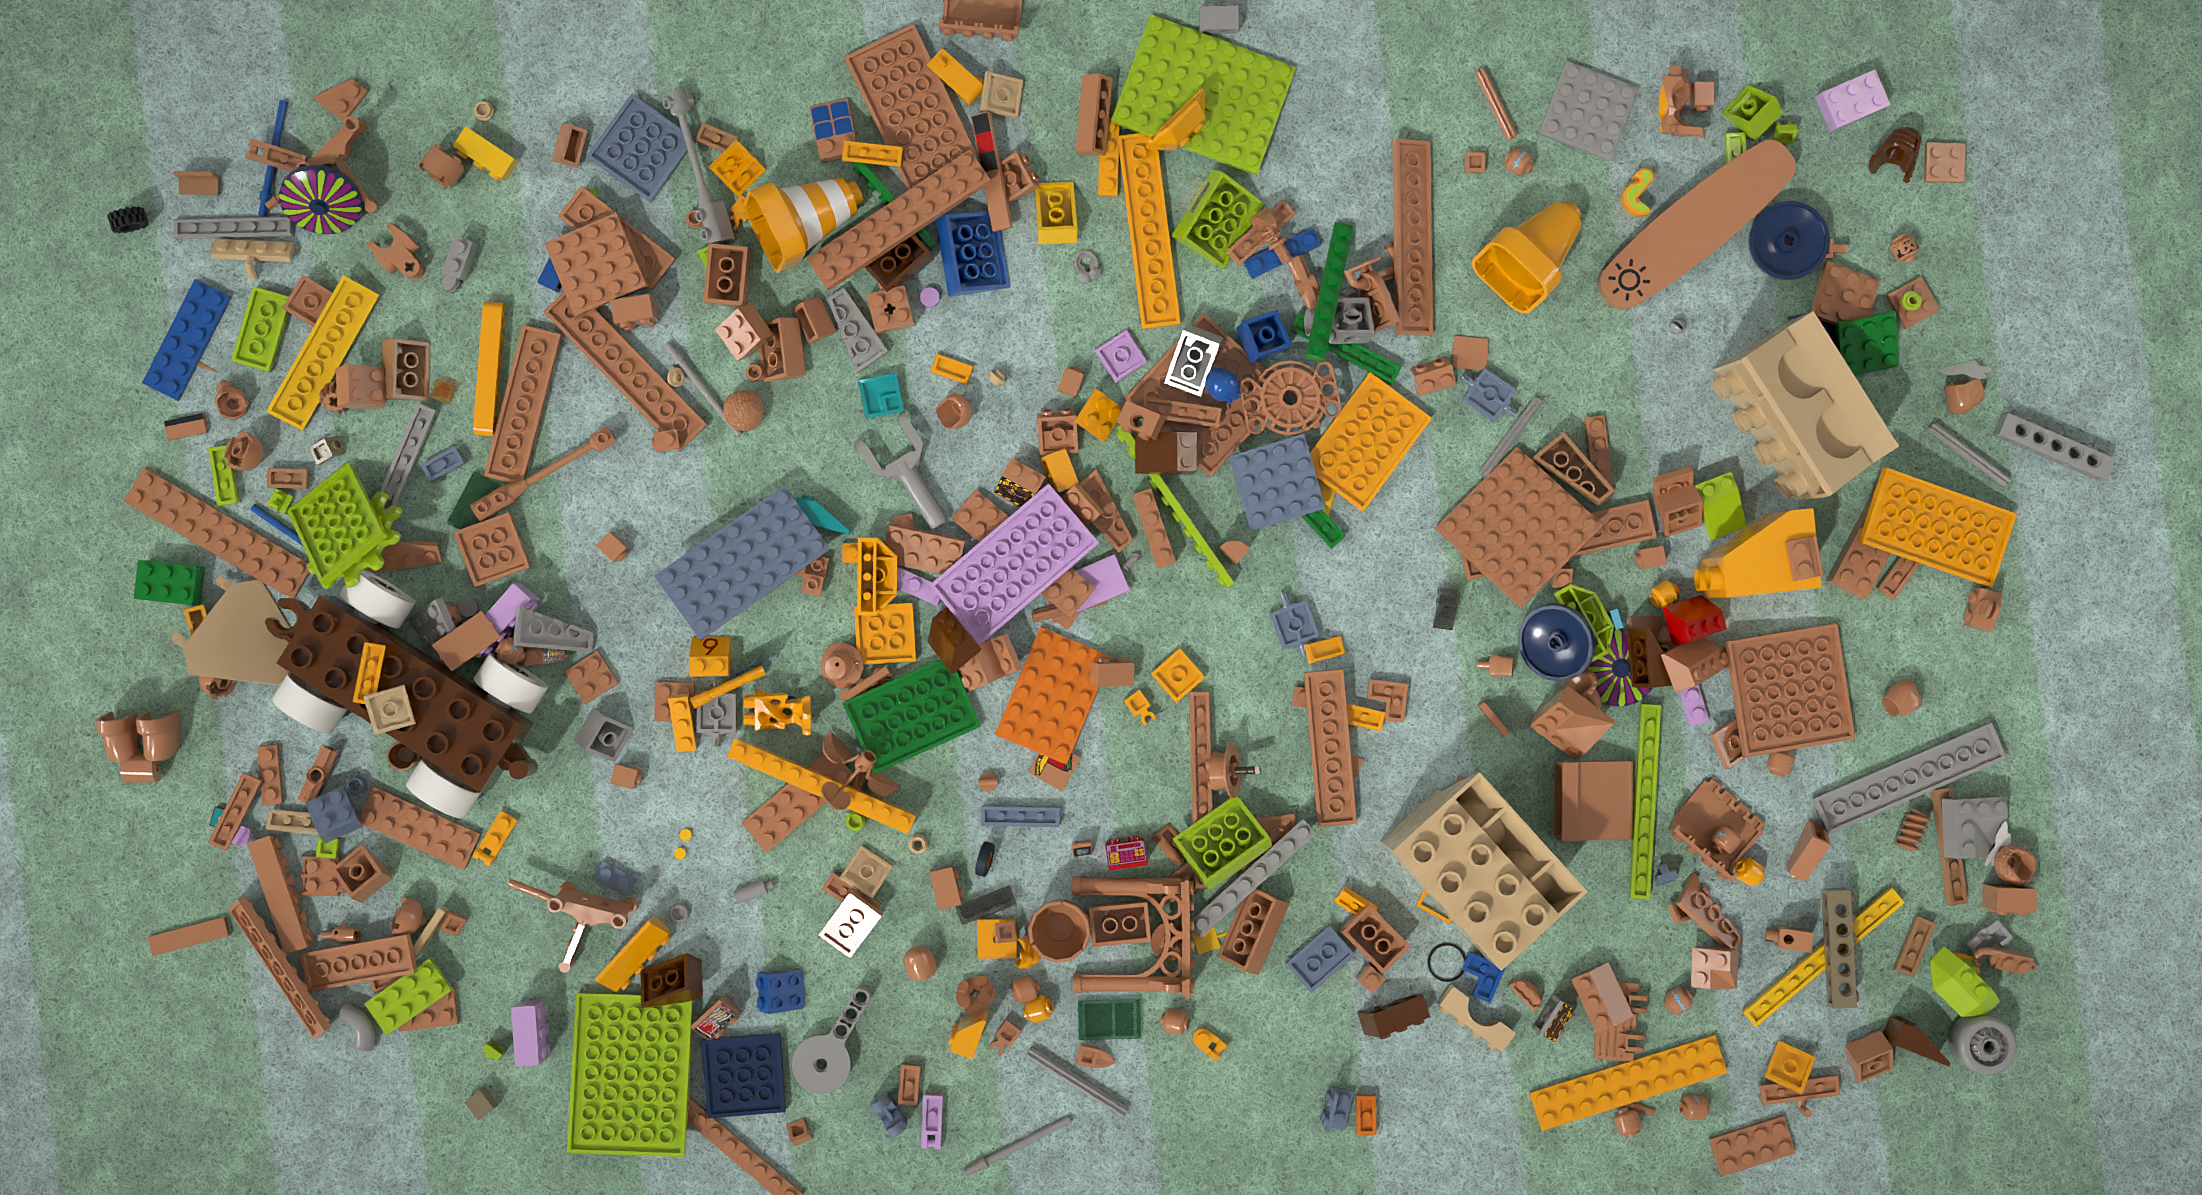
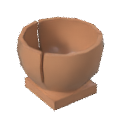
[1027,899,1091,963]

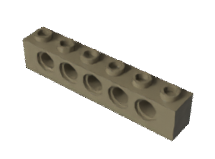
[1821,888,1859,1009]

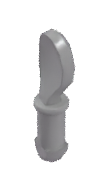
[1120,553,1140,575]

